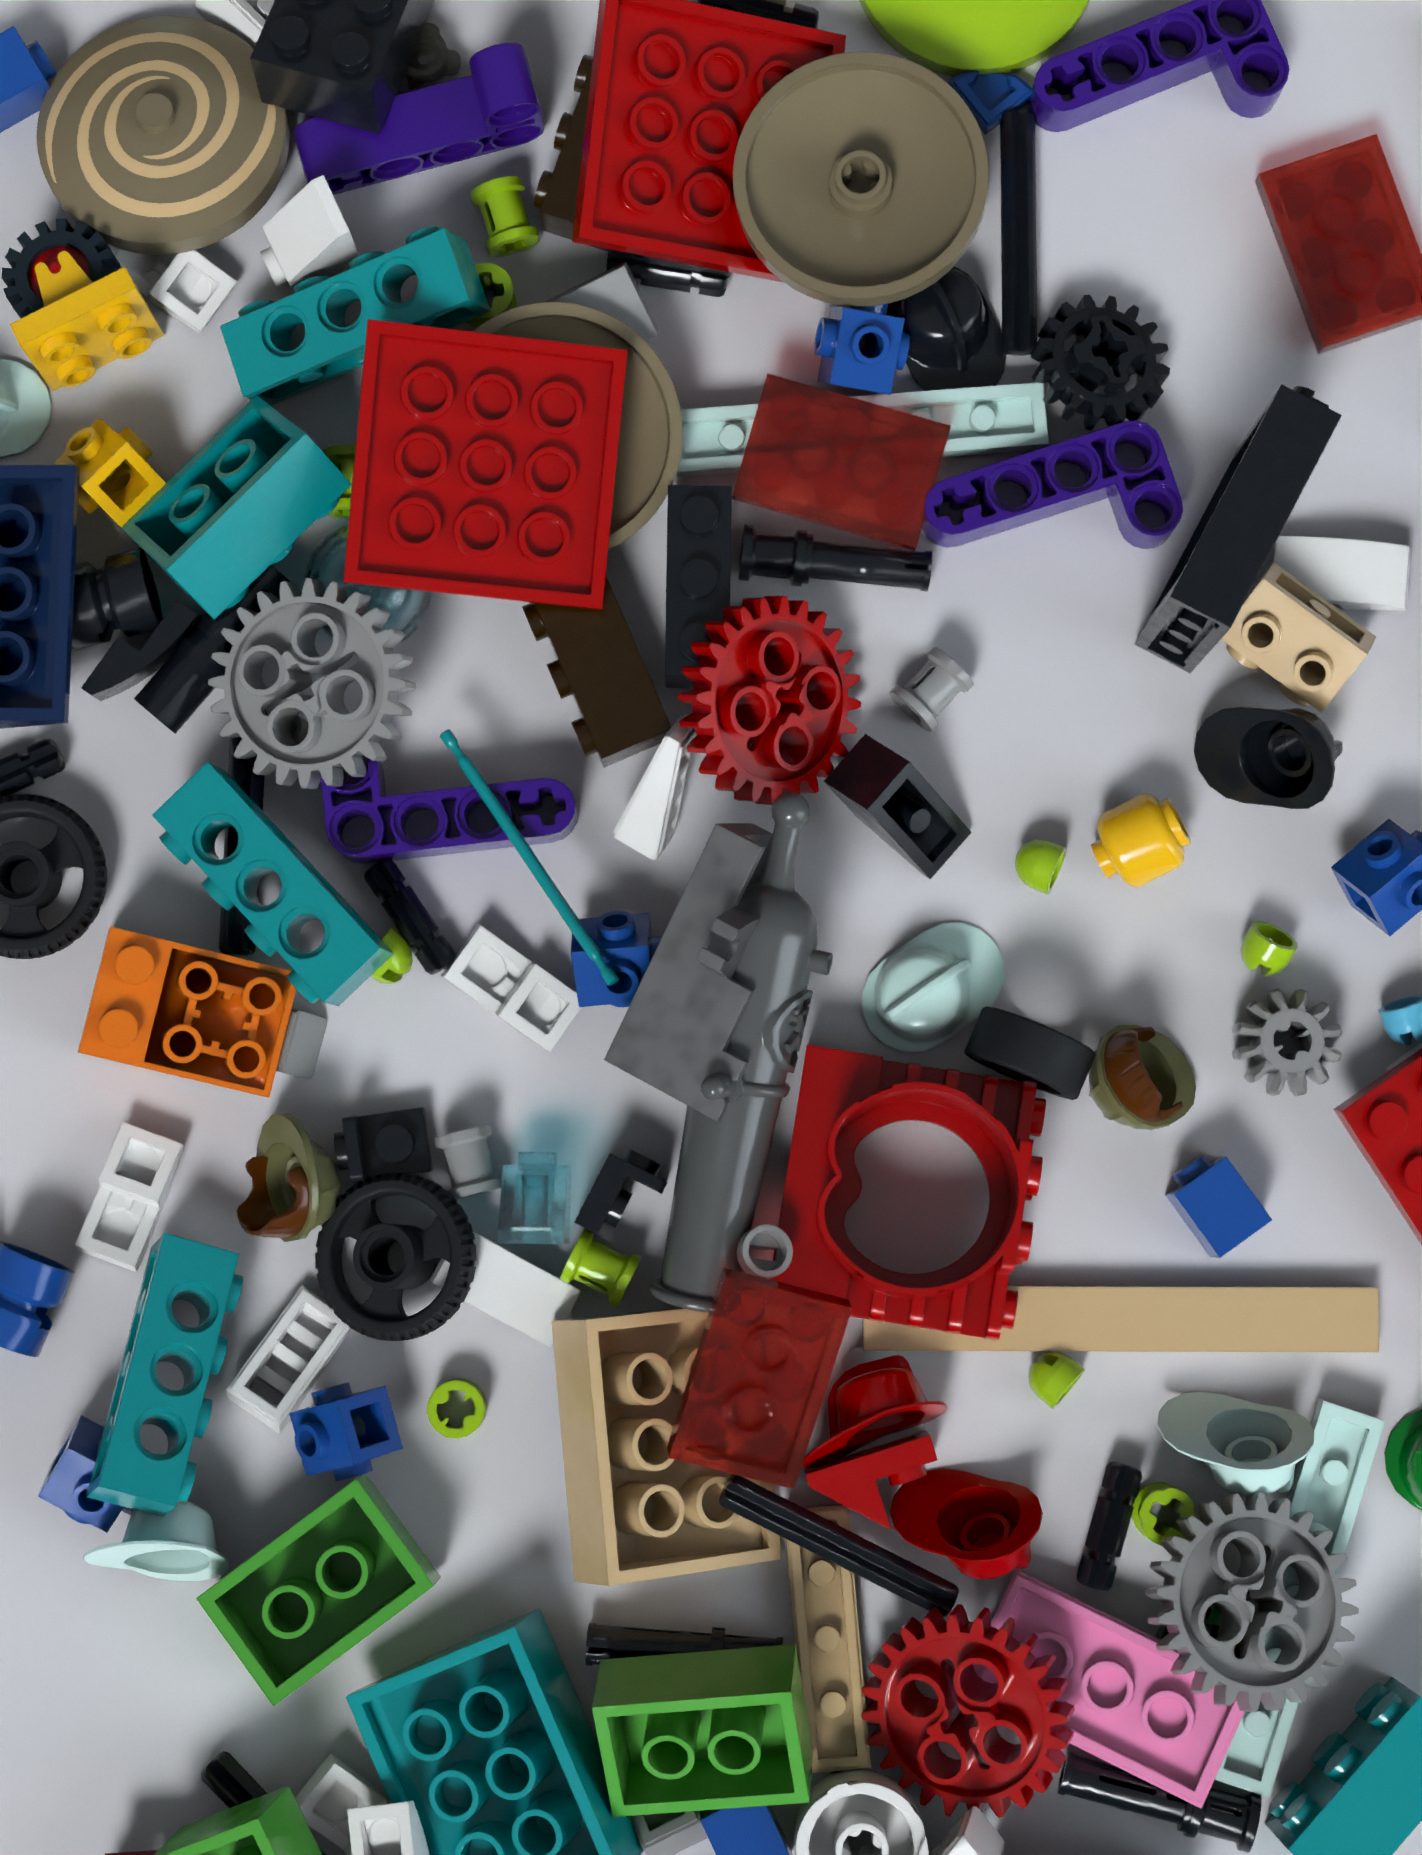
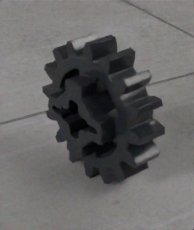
[1030,294,1170,431]

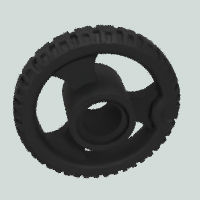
[0,794,107,959]
[315,1173,477,1341]

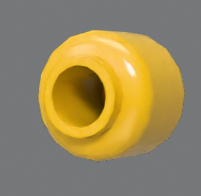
[1091,793,1191,888]

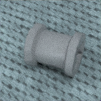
[890,647,974,732]
[434,1125,505,1200]

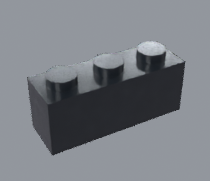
[665,485,732,688]

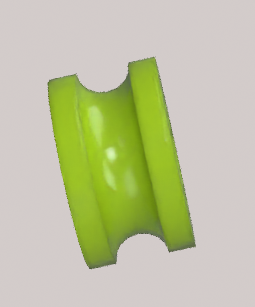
[427,1378,487,1439]

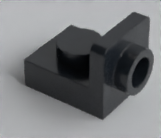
[334,1107,433,1182]
[574,1148,668,1234]

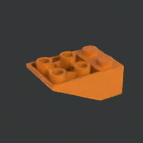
[77,926,296,1098]

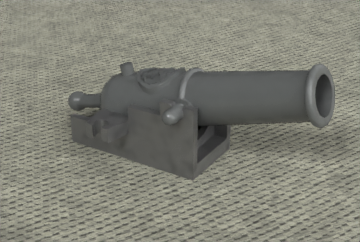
[604,792,833,1314]

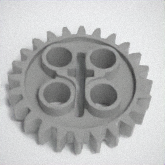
[208,578,416,789]
[1146,1492,1359,1712]

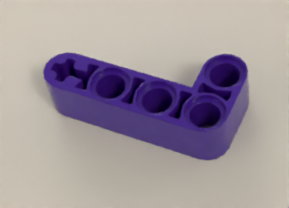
[1028,0,1290,132]
[293,43,544,195]
[920,420,1183,549]
[321,756,578,864]

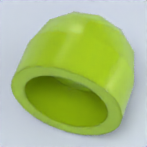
[1015,839,1067,894]
[1240,921,1298,976]
[370,927,413,984]
[1028,1351,1085,1409]

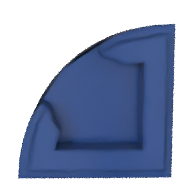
[948,71,1032,135]

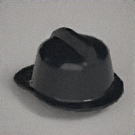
[886,266,1006,391]
[1194,707,1343,809]

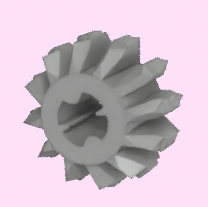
[1232,988,1342,1096]

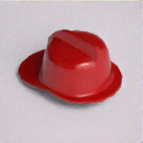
[801,1355,948,1469]
[890,1468,1043,1580]

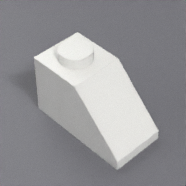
[260,175,359,294]

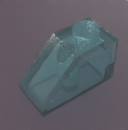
[498,1152,571,1244]

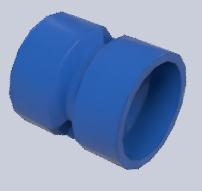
[0,1241,75,1357]

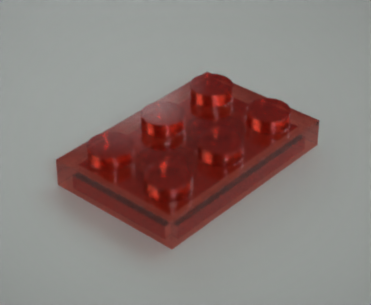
[1255,134,1422,354]
[732,373,951,551]
[667,1268,852,1489]

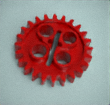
[678,596,861,805]
[861,1604,1075,1818]

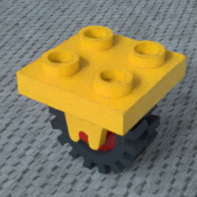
[2,219,164,391]

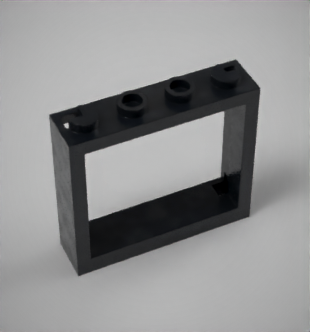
[1134,384,1342,673]

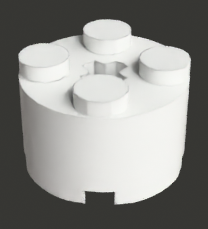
[794,1769,929,1855]

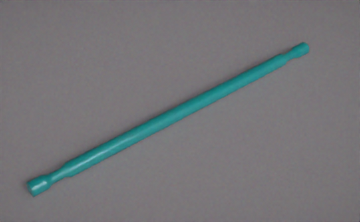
[440,729,619,986]

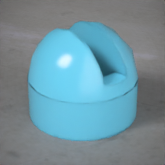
[1378,994,1422,1046]

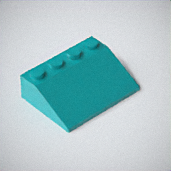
[346,1608,644,1855]

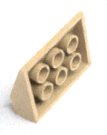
[551,1301,782,1586]

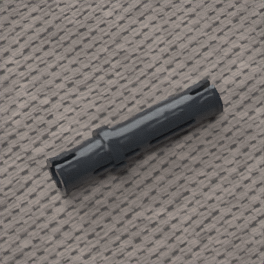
[585,1623,783,1666]

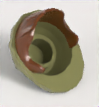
[1088,1025,1196,1130]
[237,1113,341,1242]

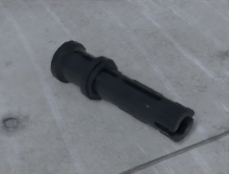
[738,524,932,591]
[1057,1752,1262,1853]

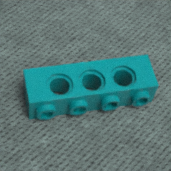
[220,226,490,405]
[152,762,394,1006]
[86,1233,243,1517]

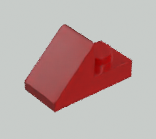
[803,1430,938,1530]

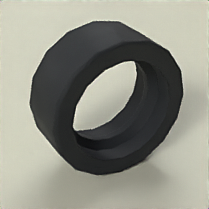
[964,1006,1096,1100]

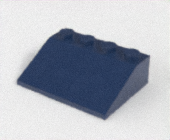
[0,465,80,729]

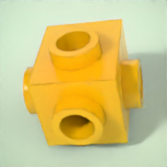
[55,418,167,528]

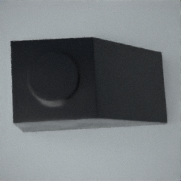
[824,734,971,879]

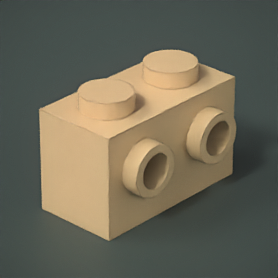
[1221,562,1376,713]

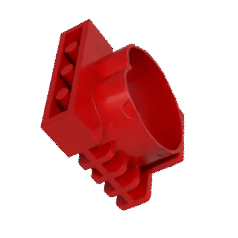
[766,1045,1046,1341]

